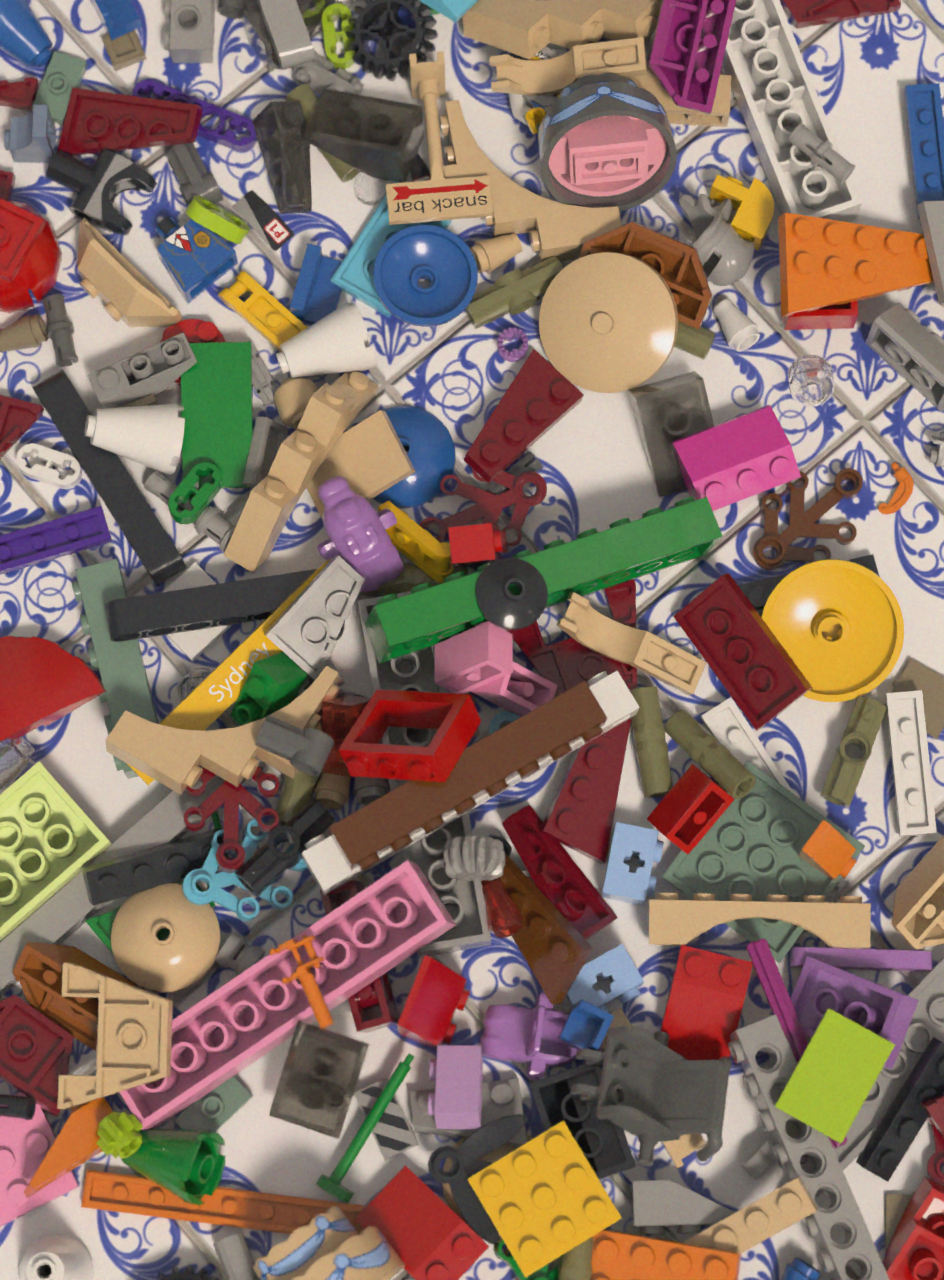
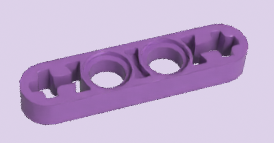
[790,947,932,972]

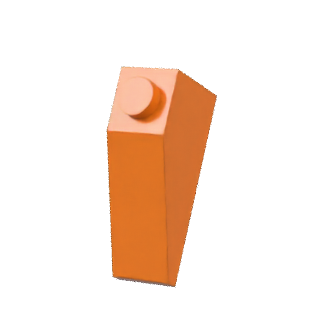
[798,820,857,881]
[23,1097,113,1198]

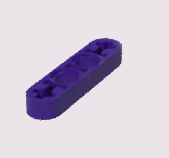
[132,80,258,152]

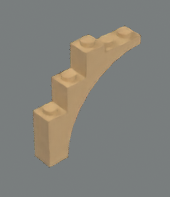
[462,0,662,59]
[439,100,622,263]
[224,371,379,573]
[106,666,341,795]

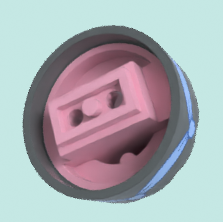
[538,73,677,212]

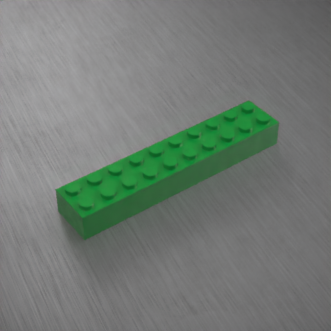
[365,496,723,664]

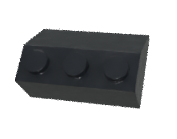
[529,1064,636,1180]

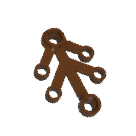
[752,468,863,570]

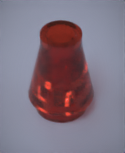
[482,881,523,938]

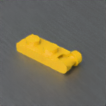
[218,270,308,352]
[378,501,454,583]

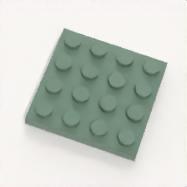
[662,760,865,963]

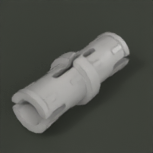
[788,123,856,184]

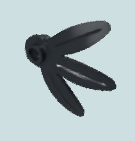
[428,1114,526,1244]

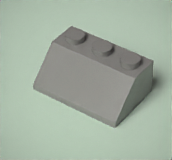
[865,304,944,413]

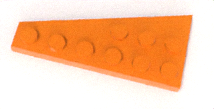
[778,212,934,317]

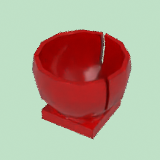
[0,198,62,313]

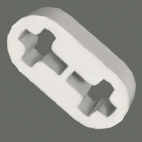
[16,443,83,489]

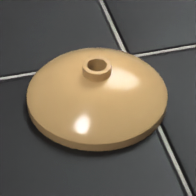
[111,883,221,993]

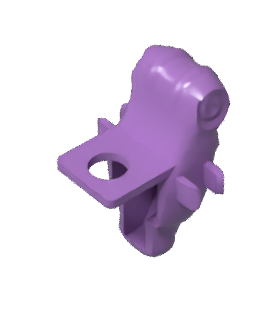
[317,476,405,593]
[480,993,603,1080]

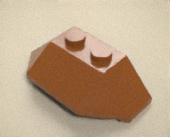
[578,221,712,329]
[12,941,138,1052]

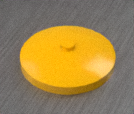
[762,559,904,702]

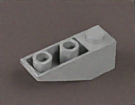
[87,332,197,409]
[631,1180,735,1234]

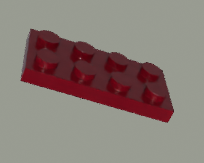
[674,573,813,731]

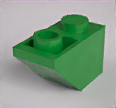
[230,652,307,726]

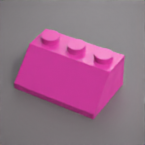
[672,405,801,511]

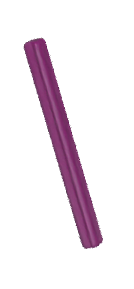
[746,938,847,1149]

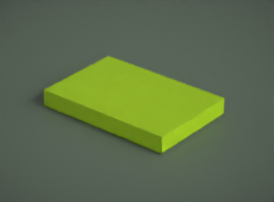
[775,1007,895,1143]

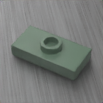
[31,51,88,126]
[174,1076,253,1132]

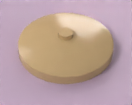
[539,252,678,393]

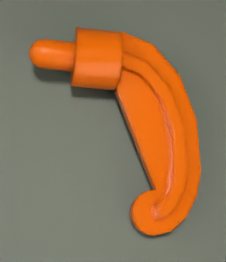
[878,462,914,515]

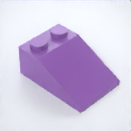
[791,956,919,1069]

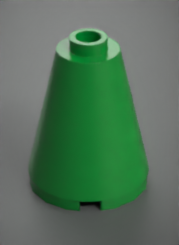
[122,1129,226,1205]

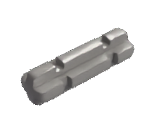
[248,341,278,406]

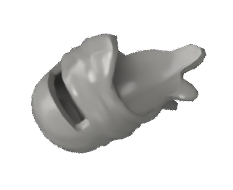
[679,194,755,286]

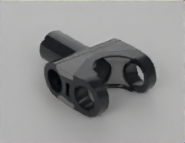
[46,149,157,235]

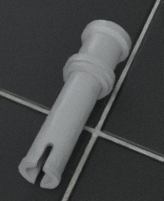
[144,470,237,552]

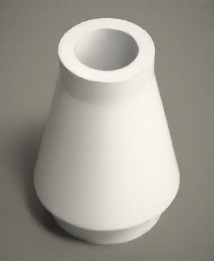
[713,299,760,352]

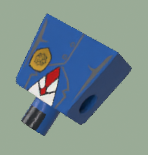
[155,216,238,304]

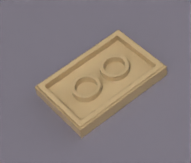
[306,410,416,520]

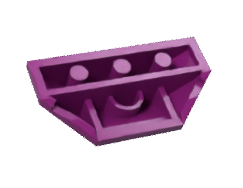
[648,0,736,114]

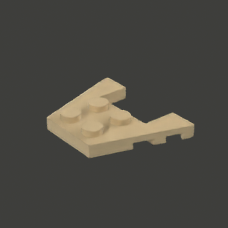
[58,963,173,1109]

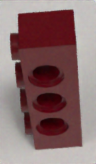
[320,880,400,1033]

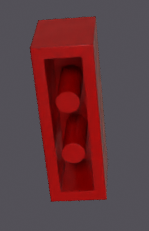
[448,523,508,565]

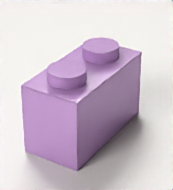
[428,1045,483,1129]

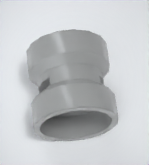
[215,932,265,976]

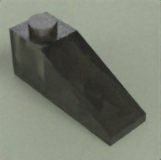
[252,101,312,214]

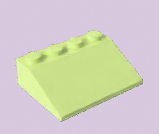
[0,761,111,941]

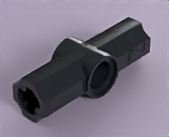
[235,798,335,897]

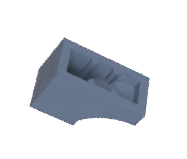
[4,104,57,163]

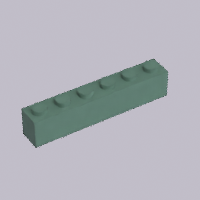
[72,559,159,779]

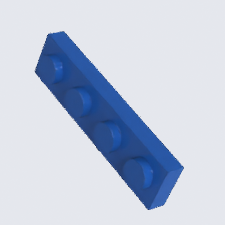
[904,83,944,219]

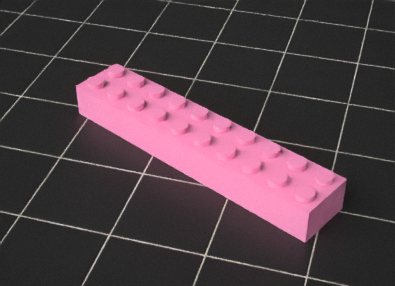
[120,860,456,1130]

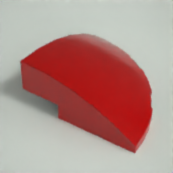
[0,636,106,742]
[882,1177,944,1280]

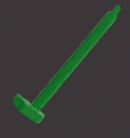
[316,1053,415,1203]

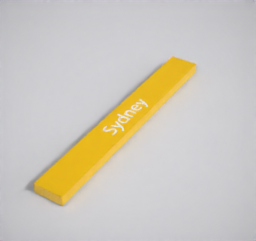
[126,559,330,785]

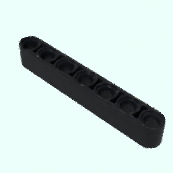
[32,369,187,586]
[104,569,317,642]

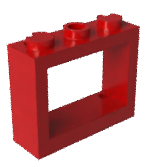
[338,689,481,782]

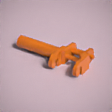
[269,934,334,1029]

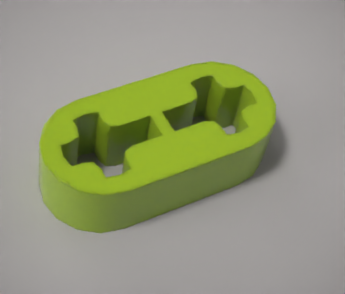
[322,3,356,70]
[185,195,250,244]

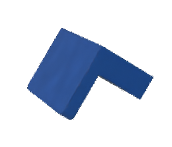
[90,0,142,41]
[290,243,342,324]

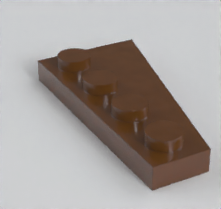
[481,853,594,1005]

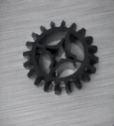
[346,0,438,81]

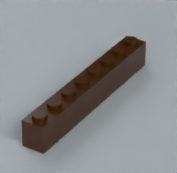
[329,681,608,871]

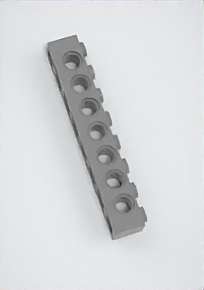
[728,1014,890,1280]

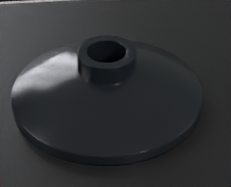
[475,558,548,630]

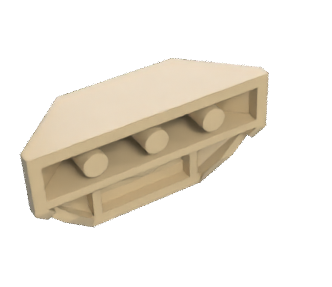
[78,218,182,327]
[892,835,944,950]

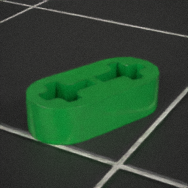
[168,462,222,524]

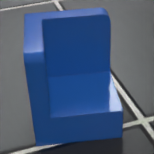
[558,1000,614,1051]

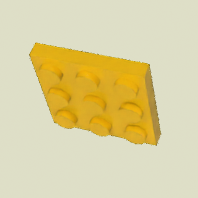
[468,1121,622,1277]

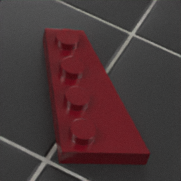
[464,349,584,483]
[539,718,631,864]
[502,805,618,940]

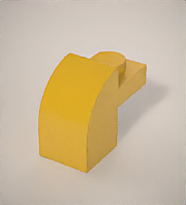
[709,175,774,251]

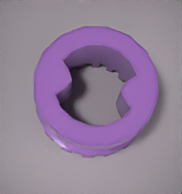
[497,327,529,362]

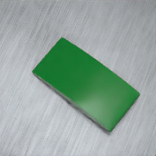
[181,342,254,489]

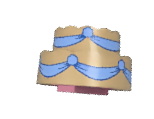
[252,1206,405,1280]

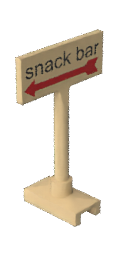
[386,51,493,225]

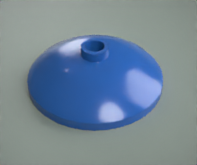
[373,225,478,327]
[372,406,456,508]

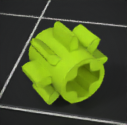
[96,1112,143,1158]

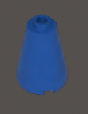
[0,0,53,68]

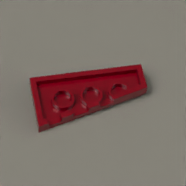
[57,88,203,156]

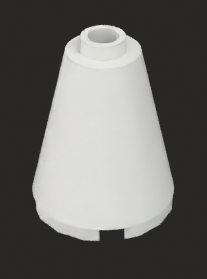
[276,301,377,378]
[84,404,185,474]
[19,1235,94,1280]

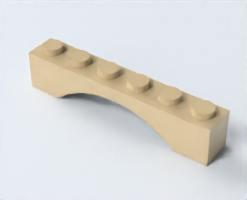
[649,893,871,949]

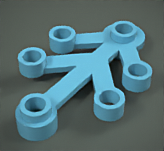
[182,819,308,921]

